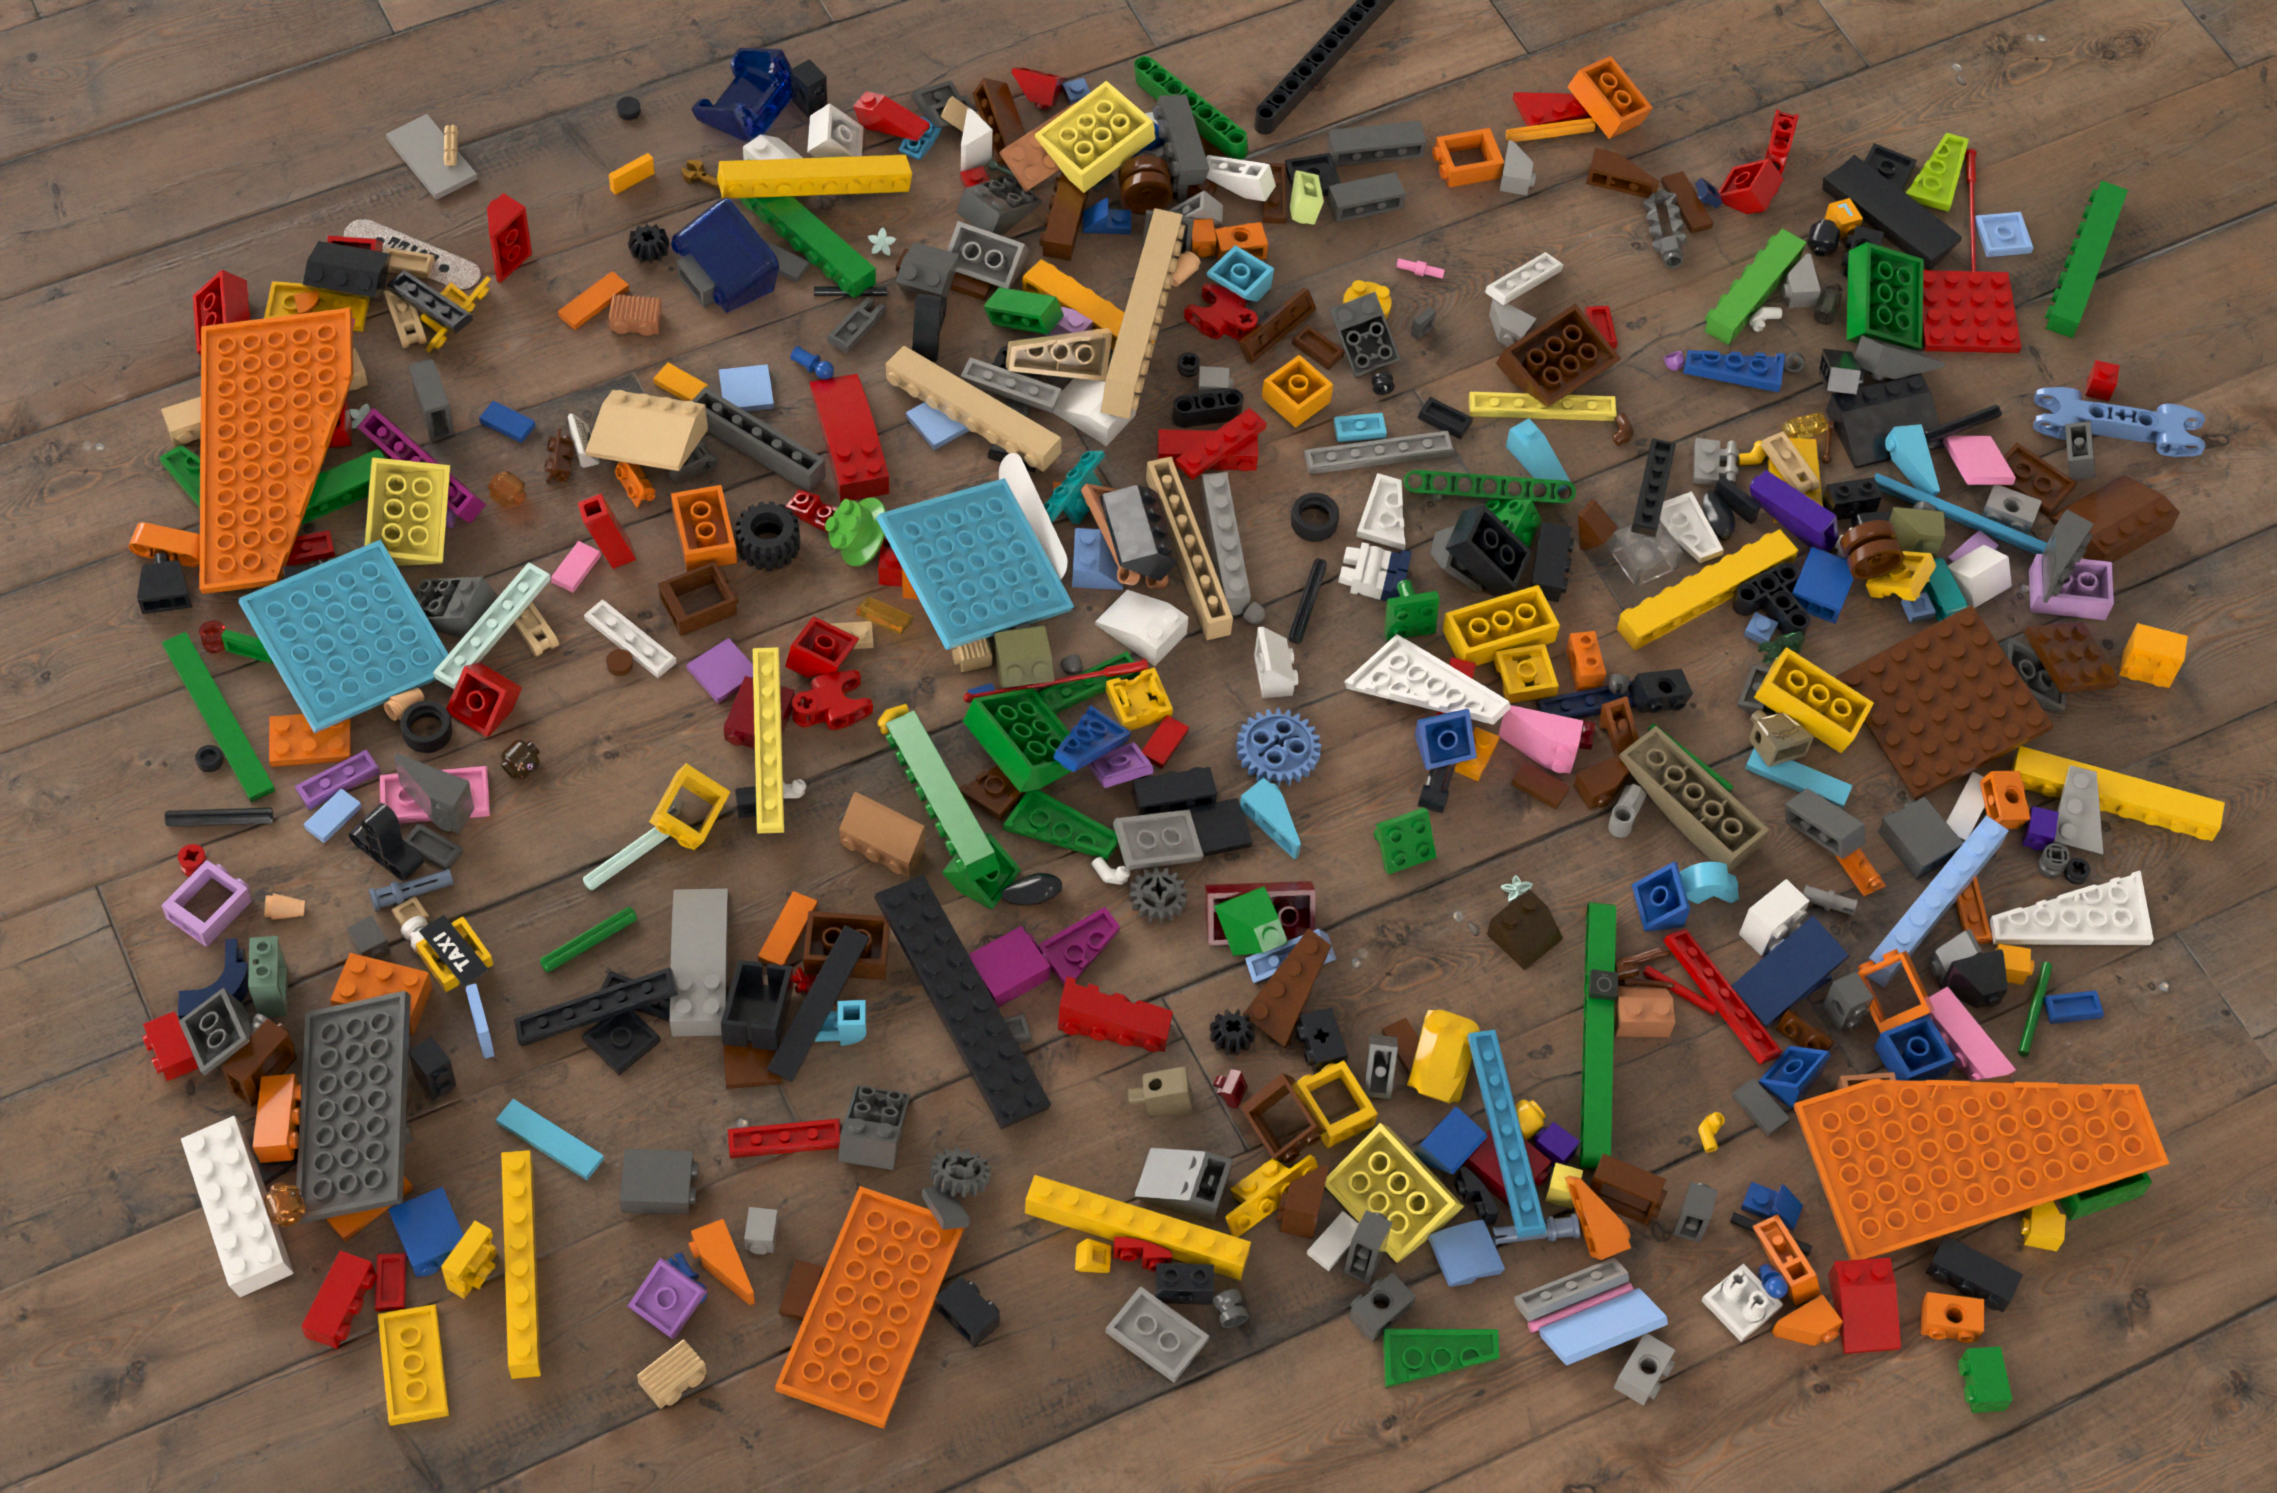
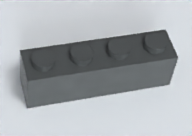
[1153,95,1209,185]
[1327,121,1426,167]

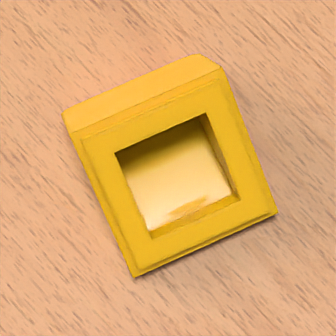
[1075,1238,1111,1273]

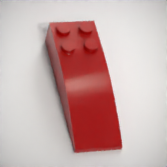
[809,374,889,503]

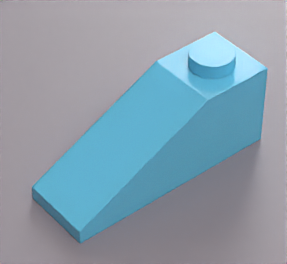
[1506,418,1570,493]
[1885,424,1940,497]
[1240,777,1301,860]

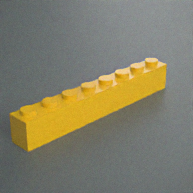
[717,155,912,199]
[1617,529,1799,651]
[2011,746,2225,841]
[501,1150,541,1379]
[1025,1175,1251,1281]

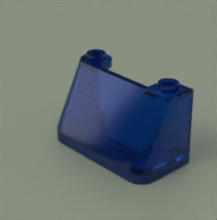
[691,48,792,142]
[671,197,779,313]

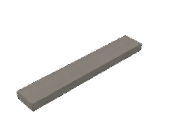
[1304,431,1454,475]

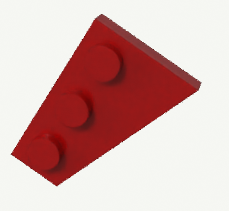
[1512,92,1591,126]

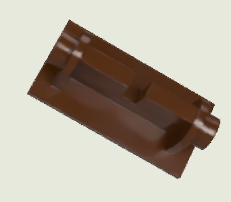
[544,428,574,483]
[1776,1010,1835,1051]

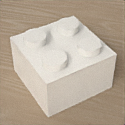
[1739,879,1809,956]

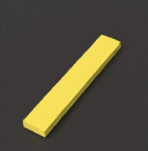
[1468,392,1617,421]

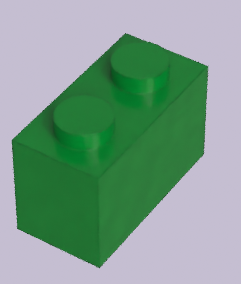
[1958,1346,2013,1413]

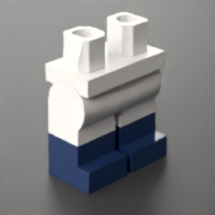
[1338,542,1412,601]

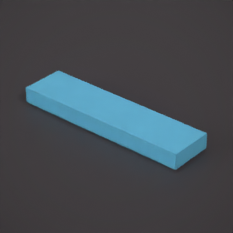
[1745,748,1852,809]
[496,1099,604,1181]

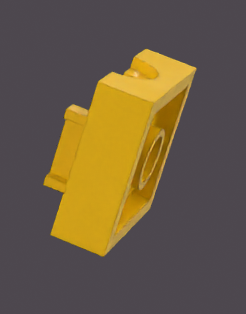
[1865,551,1936,601]
[1493,644,1559,703]
[1106,667,1173,731]
[415,916,493,992]
[441,1221,497,1299]

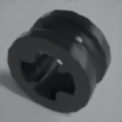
[1177,352,1200,377]
[1371,372,1395,395]
[2064,858,2091,885]

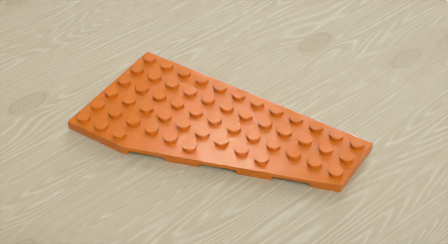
[199,308,353,594]
[1793,1079,2170,1260]

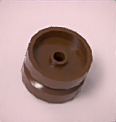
[1118,155,1173,215]
[1840,520,1905,580]

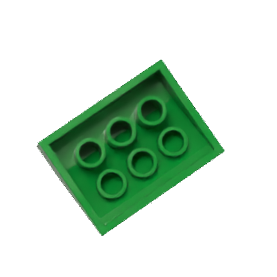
[1847,242,1924,350]
[963,688,1072,793]

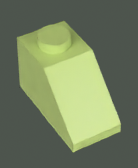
[1290,170,1324,225]

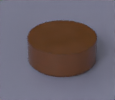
[606,649,633,676]

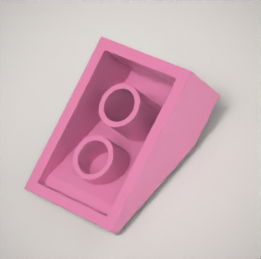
[1498,705,1583,774]

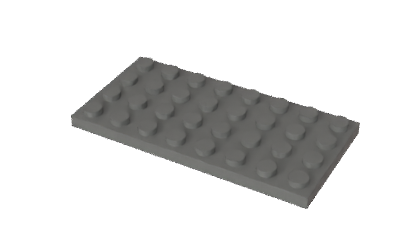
[295,991,411,1224]

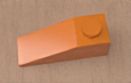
[1565,1175,1631,1260]
[1753,1214,1821,1306]
[688,1219,755,1306]

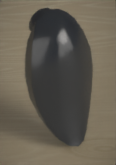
[1703,490,1735,541]
[1002,873,1062,906]

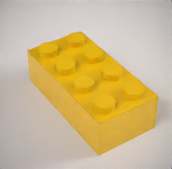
[1442,585,1560,666]
[1754,647,1874,753]

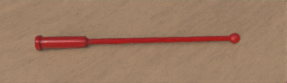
[1965,149,1977,271]
[963,659,1148,703]

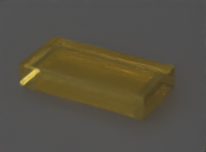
[855,596,914,635]

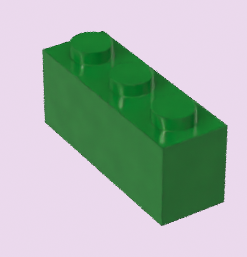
[983,287,1064,335]

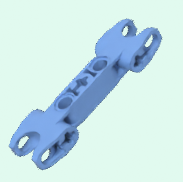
[2033,387,2205,457]

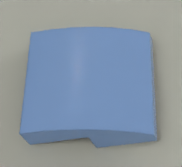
[1428,1220,1505,1287]

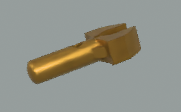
[681,160,720,189]

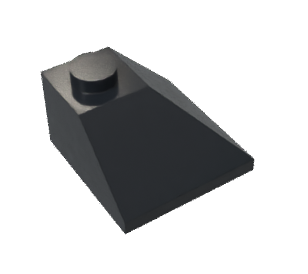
[1939,949,2008,1008]

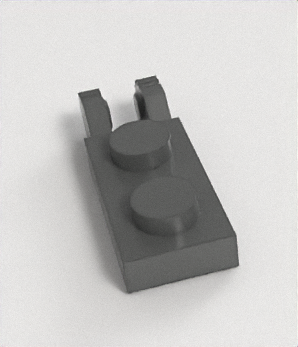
[827,297,887,354]

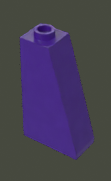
[1750,470,1839,553]

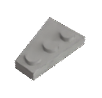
[2053,765,2103,855]

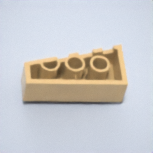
[1006,328,1112,381]

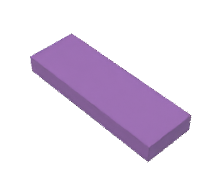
[295,749,380,810]

